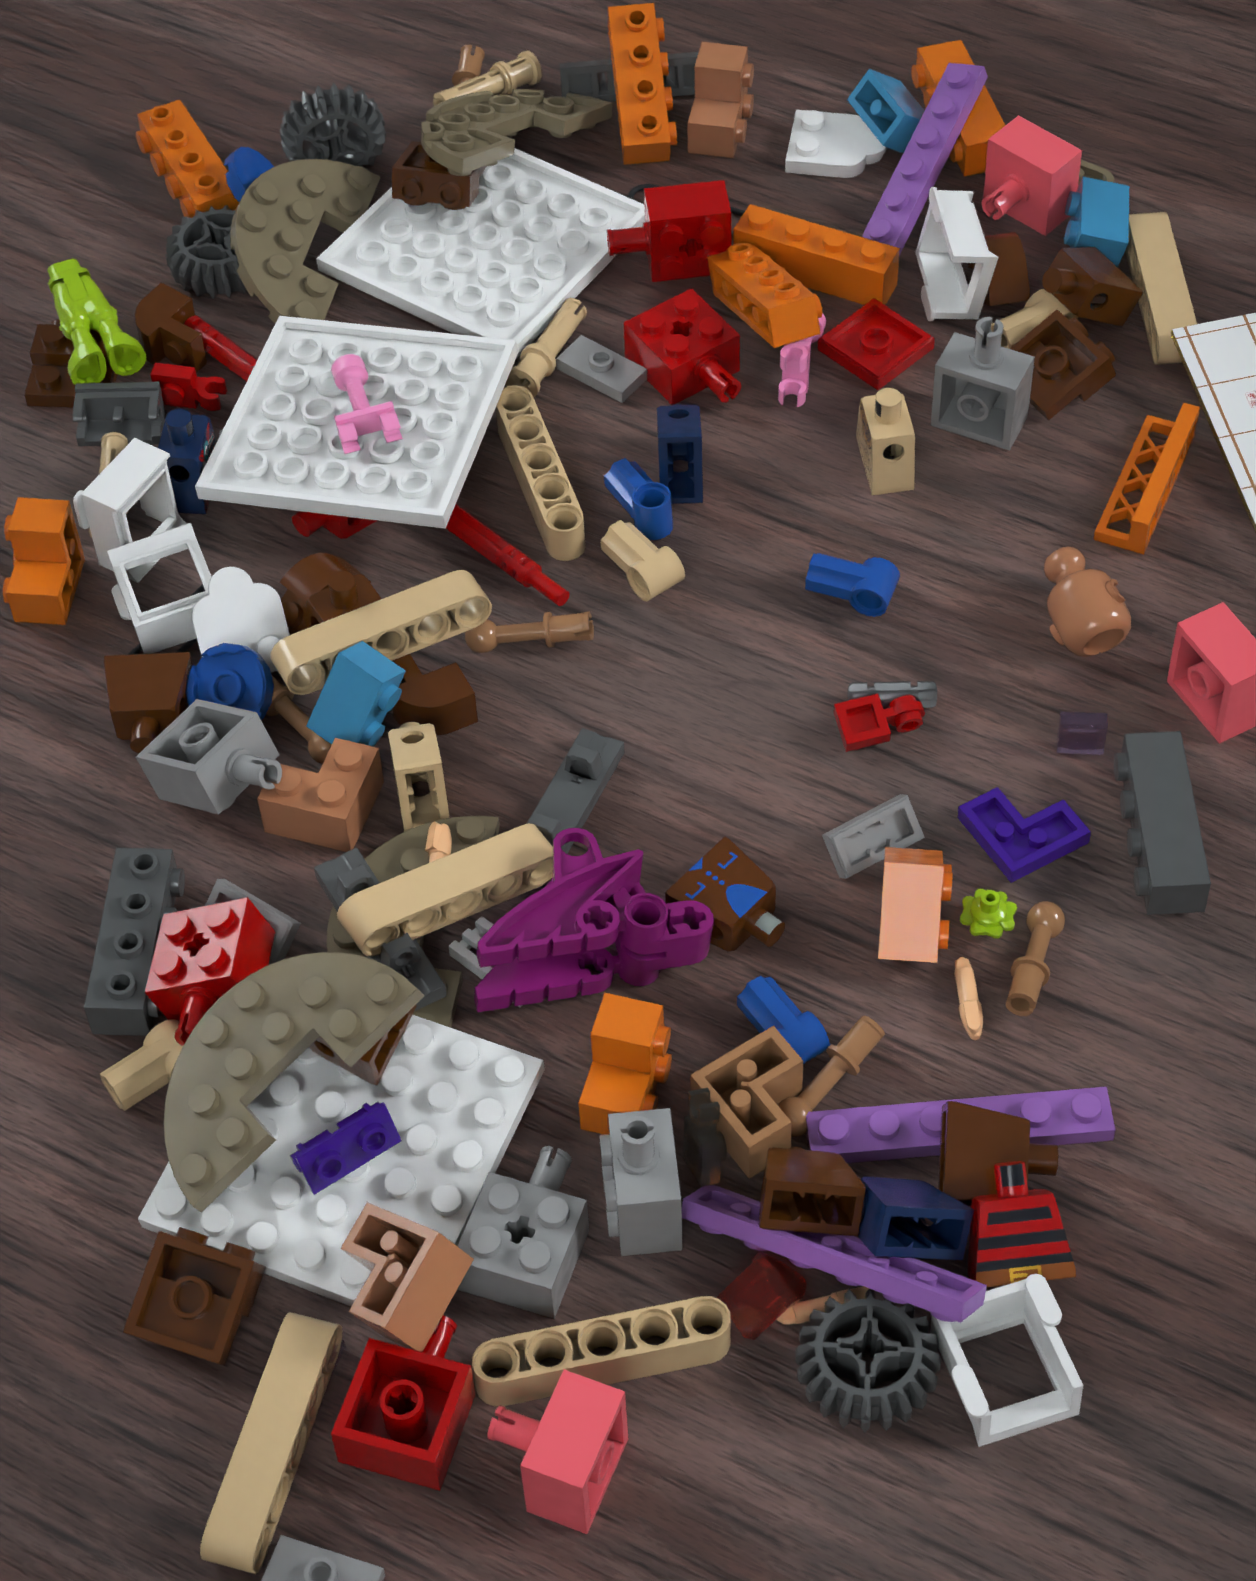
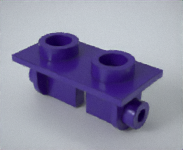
[290,1102,402,1195]

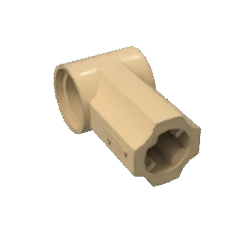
[991,289,1078,349]
[601,520,685,601]
[100,1019,183,1111]

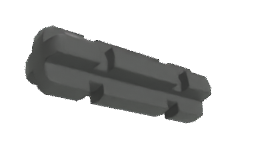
[847,681,937,709]

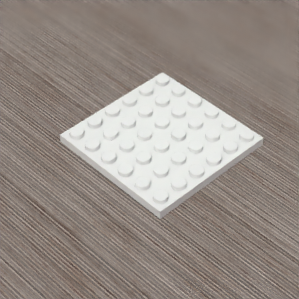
[316,148,645,359]
[195,316,518,529]
[138,1015,545,1306]

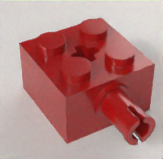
[607,180,732,282]
[624,288,741,405]
[144,897,276,1046]
[331,1315,476,1491]

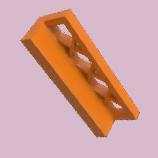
[1094,402,1200,555]

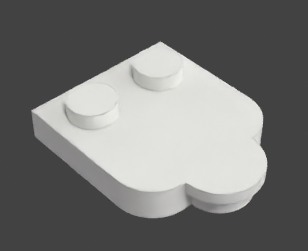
[785,110,887,178]
[192,567,290,672]

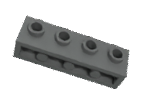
[1114,731,1211,915]
[84,848,185,1036]

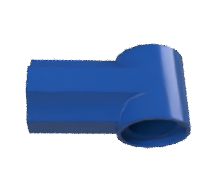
[604,458,673,540]
[805,553,900,617]
[737,976,830,1064]

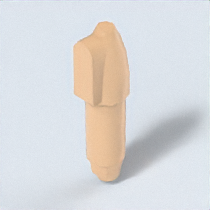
[425,821,452,863]
[954,957,983,1040]
[776,1286,869,1325]

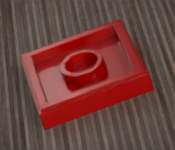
[817,298,935,390]

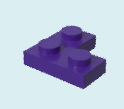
[957,787,1091,883]

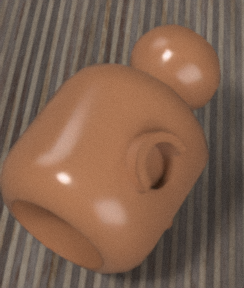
[1044,547,1131,657]

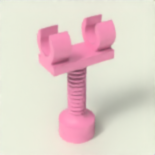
[778,314,826,407]
[331,354,403,454]

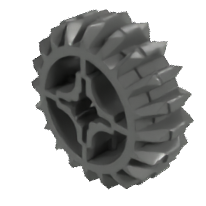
[280,82,386,167]
[165,205,246,299]
[795,1289,941,1433]

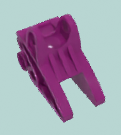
[474,828,714,1012]

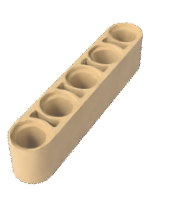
[1125,212,1197,365]
[496,385,585,561]
[271,570,492,695]
[337,823,553,956]
[472,1296,731,1407]
[200,1312,343,1574]

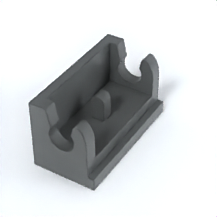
[73,382,166,446]

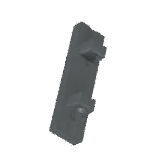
[559,52,699,102]
[527,728,624,889]
[314,848,447,1012]

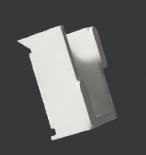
[915,187,999,321]
[73,438,187,583]
[107,523,212,654]
[930,1274,1083,1447]

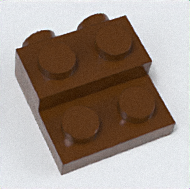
[392,141,487,210]
[1010,310,1116,421]
[24,319,118,408]
[123,1227,266,1366]

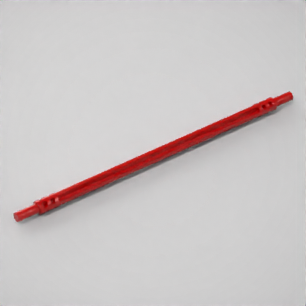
[184,315,570,606]

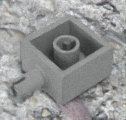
[931,317,1035,451]
[135,699,282,815]
[599,1108,683,1256]
[457,1146,589,1319]

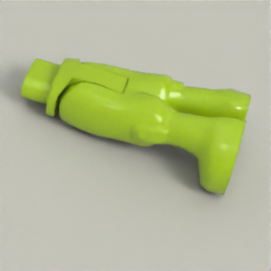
[47,259,146,385]

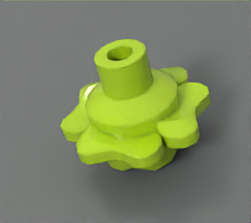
[960,889,1017,939]

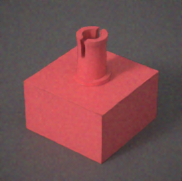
[982,115,1082,236]
[1167,602,1256,744]
[487,1370,628,1534]

